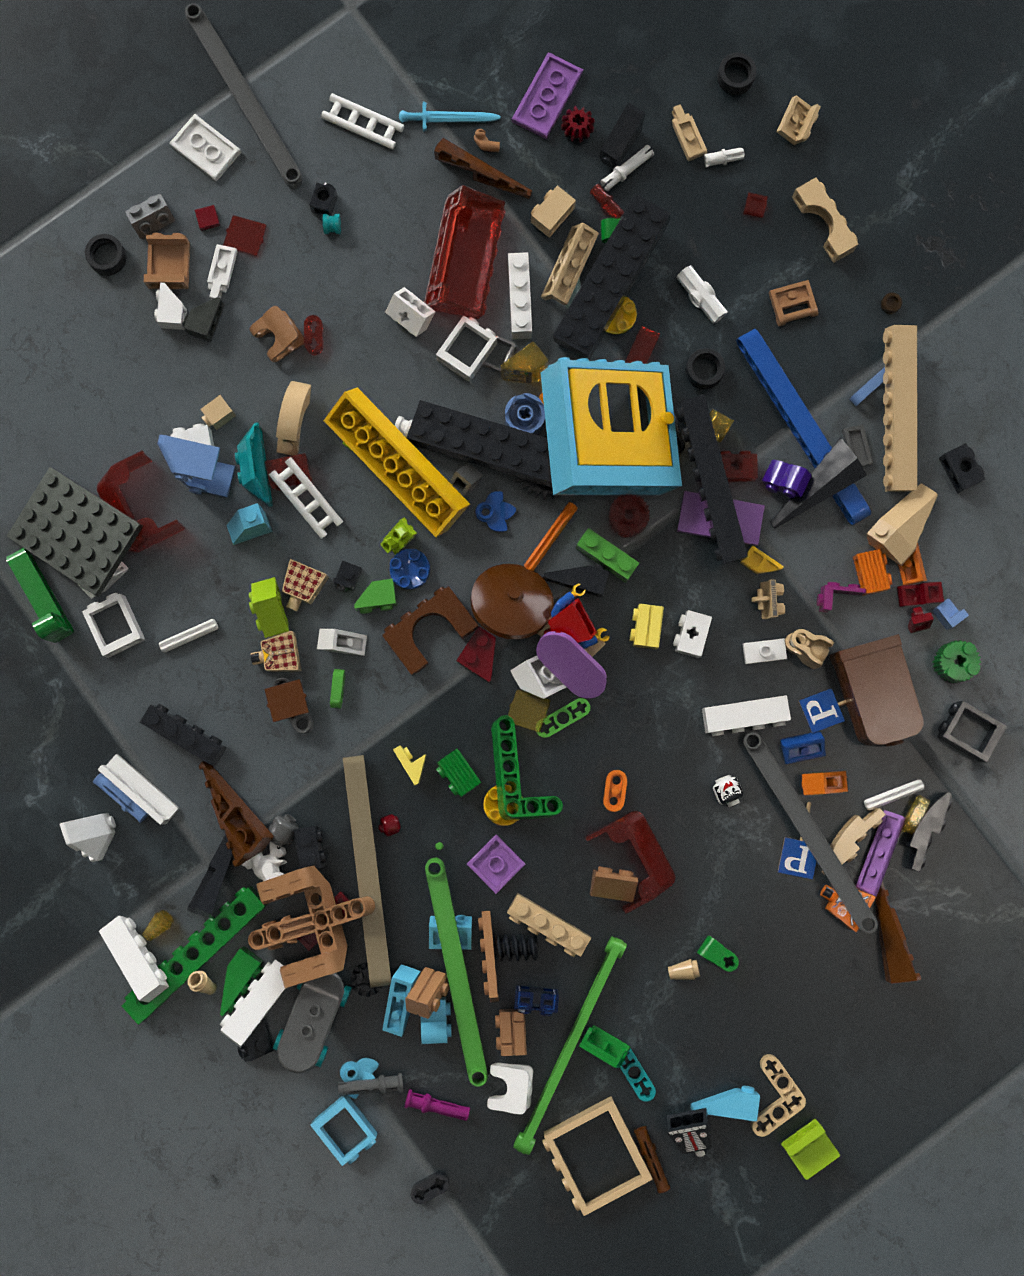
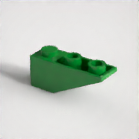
[220,946,264,1017]

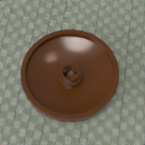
[470,564,553,639]

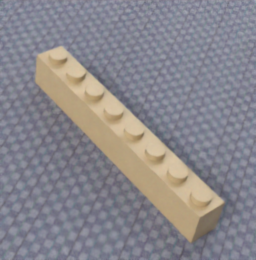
[883,325,917,492]

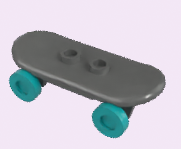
[273,973,352,1073]

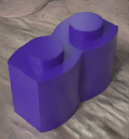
[762,460,812,498]

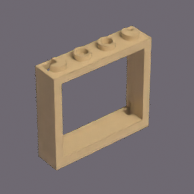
[542,1096,653,1216]

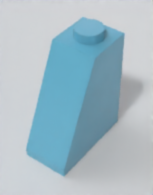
[227,503,272,545]

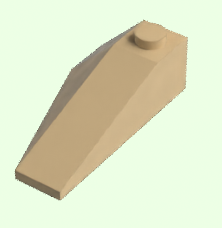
[867,483,938,566]

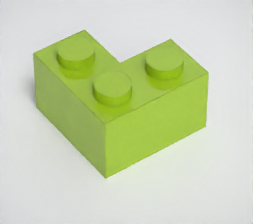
[249,577,289,638]

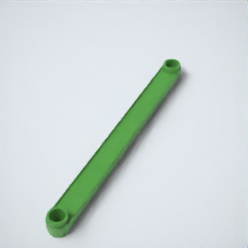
[425,857,488,1087]
[513,936,627,1155]

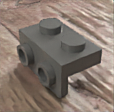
[125,193,175,239]

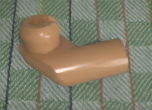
[474,129,500,152]

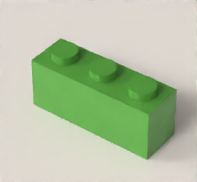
[575,528,639,583]

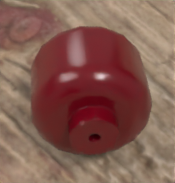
[378,814,401,837]

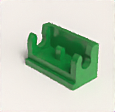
[579,1025,631,1068]

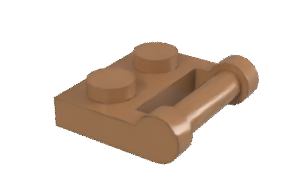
[769,280,818,326]

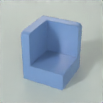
[931,599,969,630]

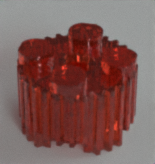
[608,494,650,538]

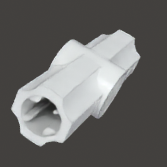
[676,265,727,324]

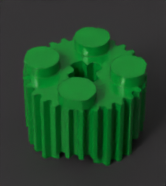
[932,640,981,683]

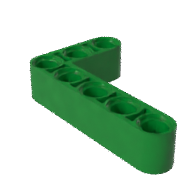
[6,548,74,643]
[491,715,563,820]

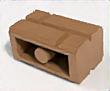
[405,967,450,1019]
[495,1008,527,1056]

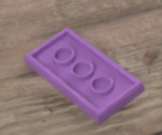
[512,52,583,139]
[677,491,765,546]

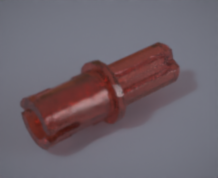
[590,183,624,219]

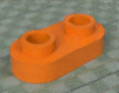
[603,770,627,812]

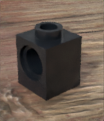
[309,182,338,216]

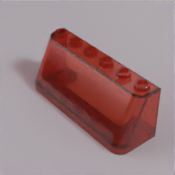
[424,185,506,319]

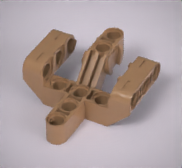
[248,866,375,988]

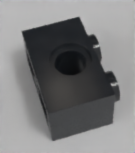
[939,443,985,494]

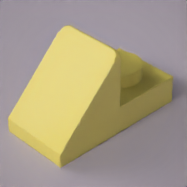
[393,745,427,786]

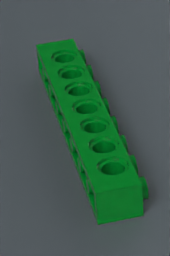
[122,886,268,1025]

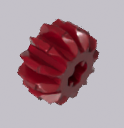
[561,106,595,143]

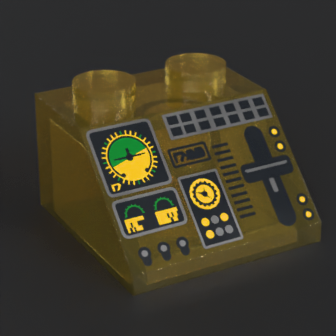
[501,341,549,384]

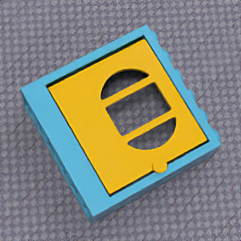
[540,357,682,495]

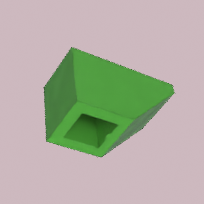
[354,579,397,614]

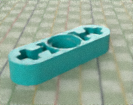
[621,1048,656,1102]

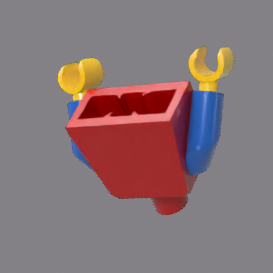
[544,584,609,649]

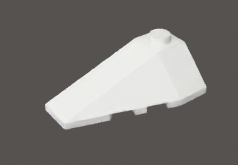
[60,813,116,862]

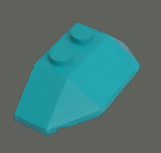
[235,422,273,507]

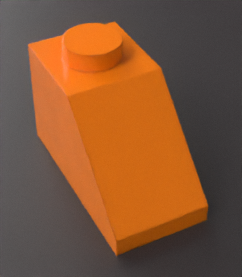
[802,771,848,795]

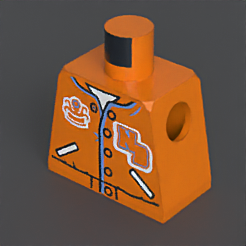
[820,885,876,932]

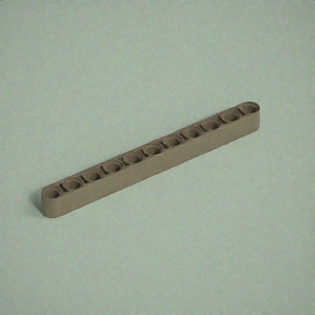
[343,755,391,988]

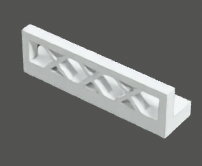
[98,754,180,825]

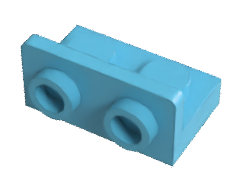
[429,915,472,950]

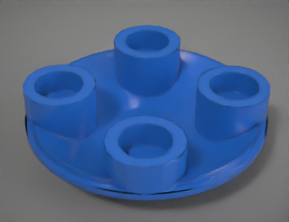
[389,549,430,589]

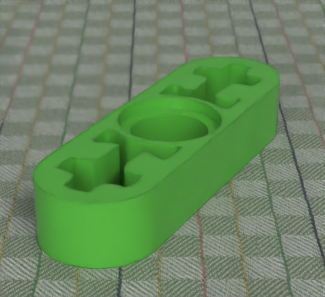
[536,698,590,738]

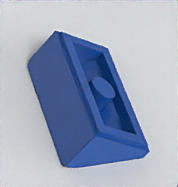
[780,731,826,764]

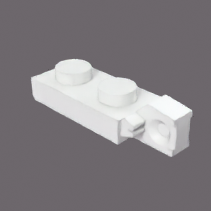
[207,244,238,300]

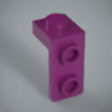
[817,582,866,612]

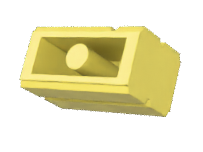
[630,604,664,649]

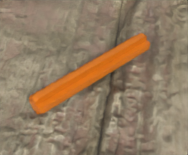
[524,502,578,571]

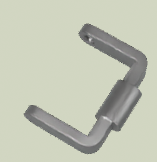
[483,336,515,373]

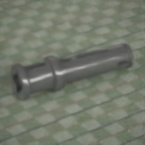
[338,1073,403,1097]

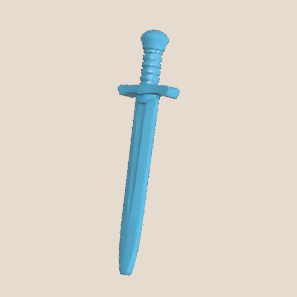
[399,102,501,132]

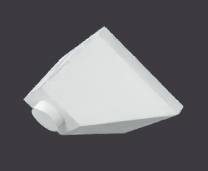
[510,656,566,699]

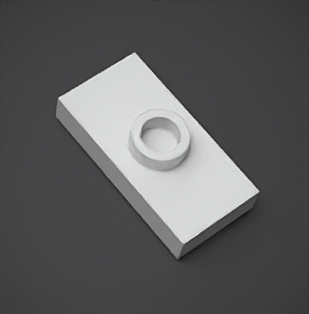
[742,638,787,664]

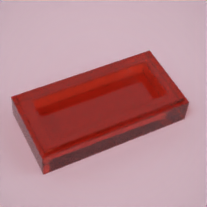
[625,326,660,364]

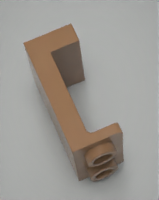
[144,233,190,289]

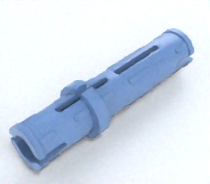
[93,773,148,823]

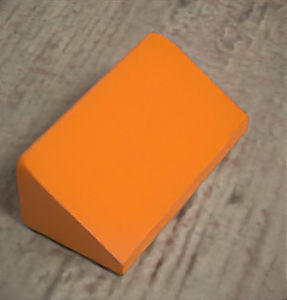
[898,542,927,585]

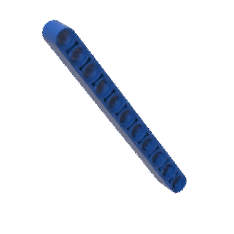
[736,328,871,525]

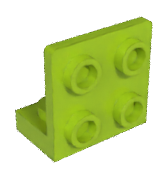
[781,1119,840,1180]

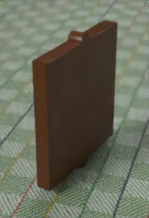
[264,679,309,722]

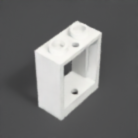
[436,315,497,382]
[82,593,145,658]

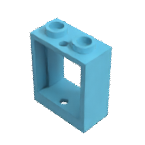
[310,1095,378,1166]

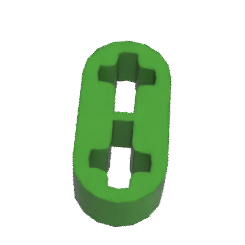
[330,669,345,709]

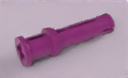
[404,1089,470,1121]

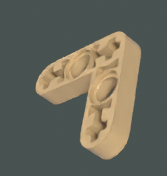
[751,1054,806,1137]

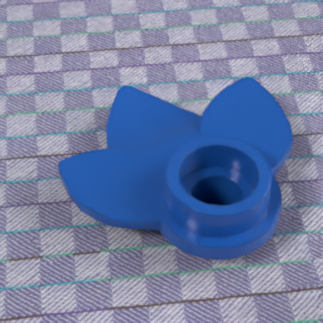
[475,491,516,532]

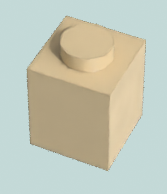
[201,395,236,430]

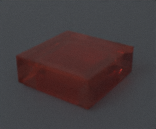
[743,192,768,218]

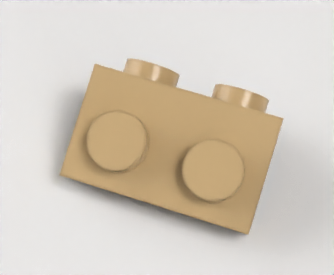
[777,95,821,145]

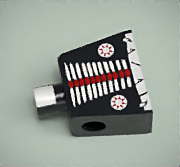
[667,1108,712,1157]

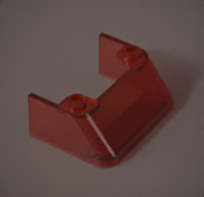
[97,450,186,553]
[584,811,675,914]

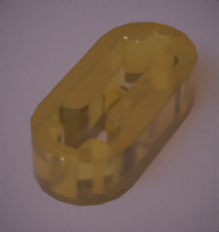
[902,795,930,834]

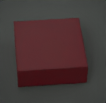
[195,205,220,231]

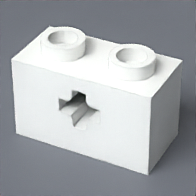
[385,287,436,337]
[673,610,712,658]

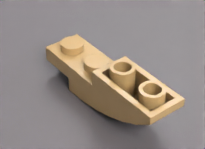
[822,808,886,875]

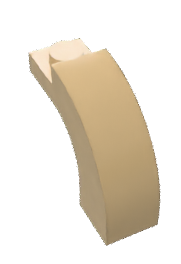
[276,381,311,456]

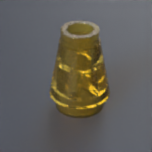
[142,910,174,941]

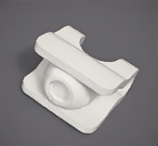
[487,1063,533,1114]

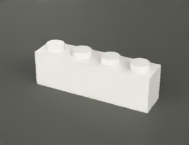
[508,252,532,340]
[702,695,791,736]
[99,915,169,1003]
[220,959,286,1048]

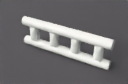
[321,93,404,150]
[269,457,343,539]

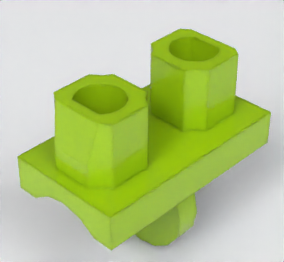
[381,517,417,555]

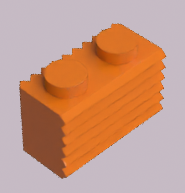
[853,549,892,596]

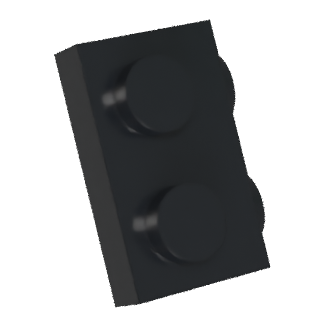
[237,1019,274,1062]

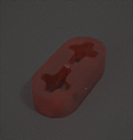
[304,315,324,355]

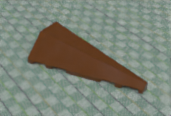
[434,138,532,199]
[199,761,274,867]
[874,881,921,984]

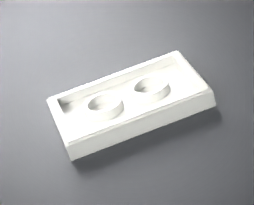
[169,114,241,182]

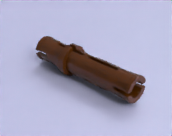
[634,1126,670,1193]

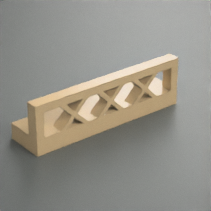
[541,223,599,305]

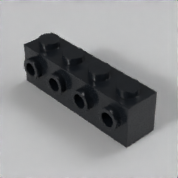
[139,703,227,765]

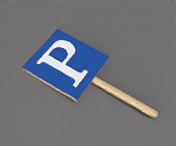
[799,688,846,733]
[778,802,816,879]

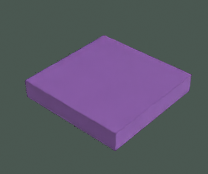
[467,834,525,894]

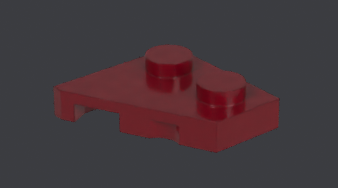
[456,627,496,683]

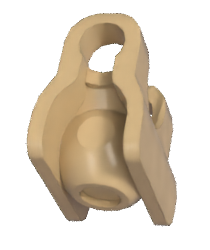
[785,629,834,669]

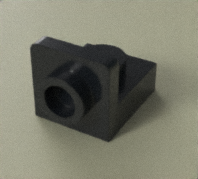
[332,561,362,593]

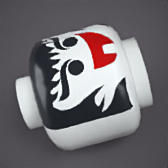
[713,775,743,807]

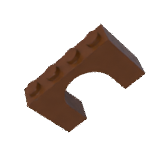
[382,586,478,676]

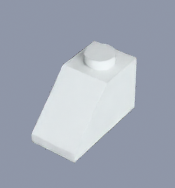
[317,629,367,656]

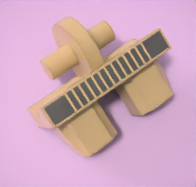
[752,580,785,619]

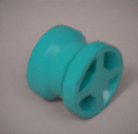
[323,214,341,234]

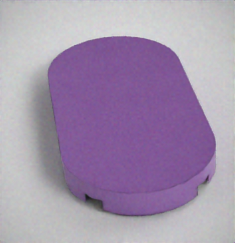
[536,631,607,698]

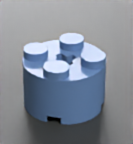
[505,393,545,435]

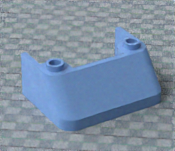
[157,435,235,498]

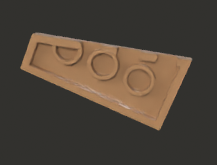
[478,911,499,1002]

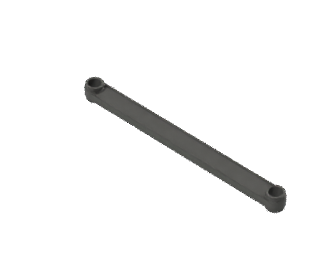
[185,3,303,188]
[743,732,878,934]

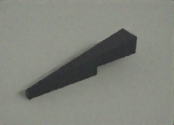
[770,438,867,529]
[187,834,233,918]

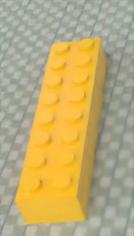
[323,387,470,537]

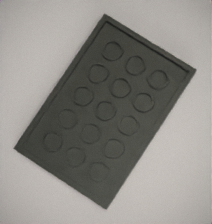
[7,467,143,597]

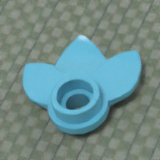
[340,1058,379,1099]

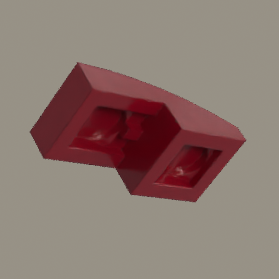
[897,582,944,607]

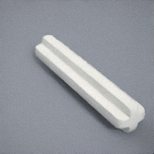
[159,619,218,653]
[864,780,924,810]

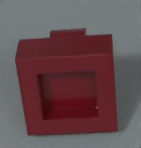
[908,607,934,633]

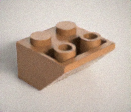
[590,866,638,902]

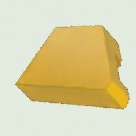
[740,545,784,574]

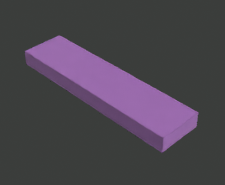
[856,810,906,897]

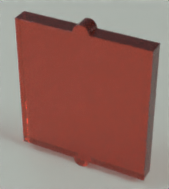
[223,215,267,256]

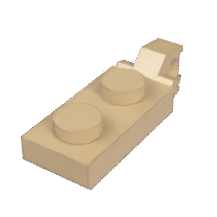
[672,104,707,162]

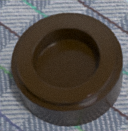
[881,293,902,314]

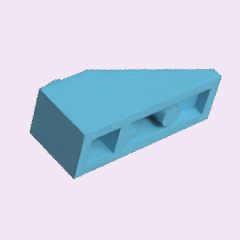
[382,964,421,1037]
[690,1086,760,1122]

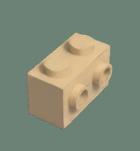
[531,185,576,238]

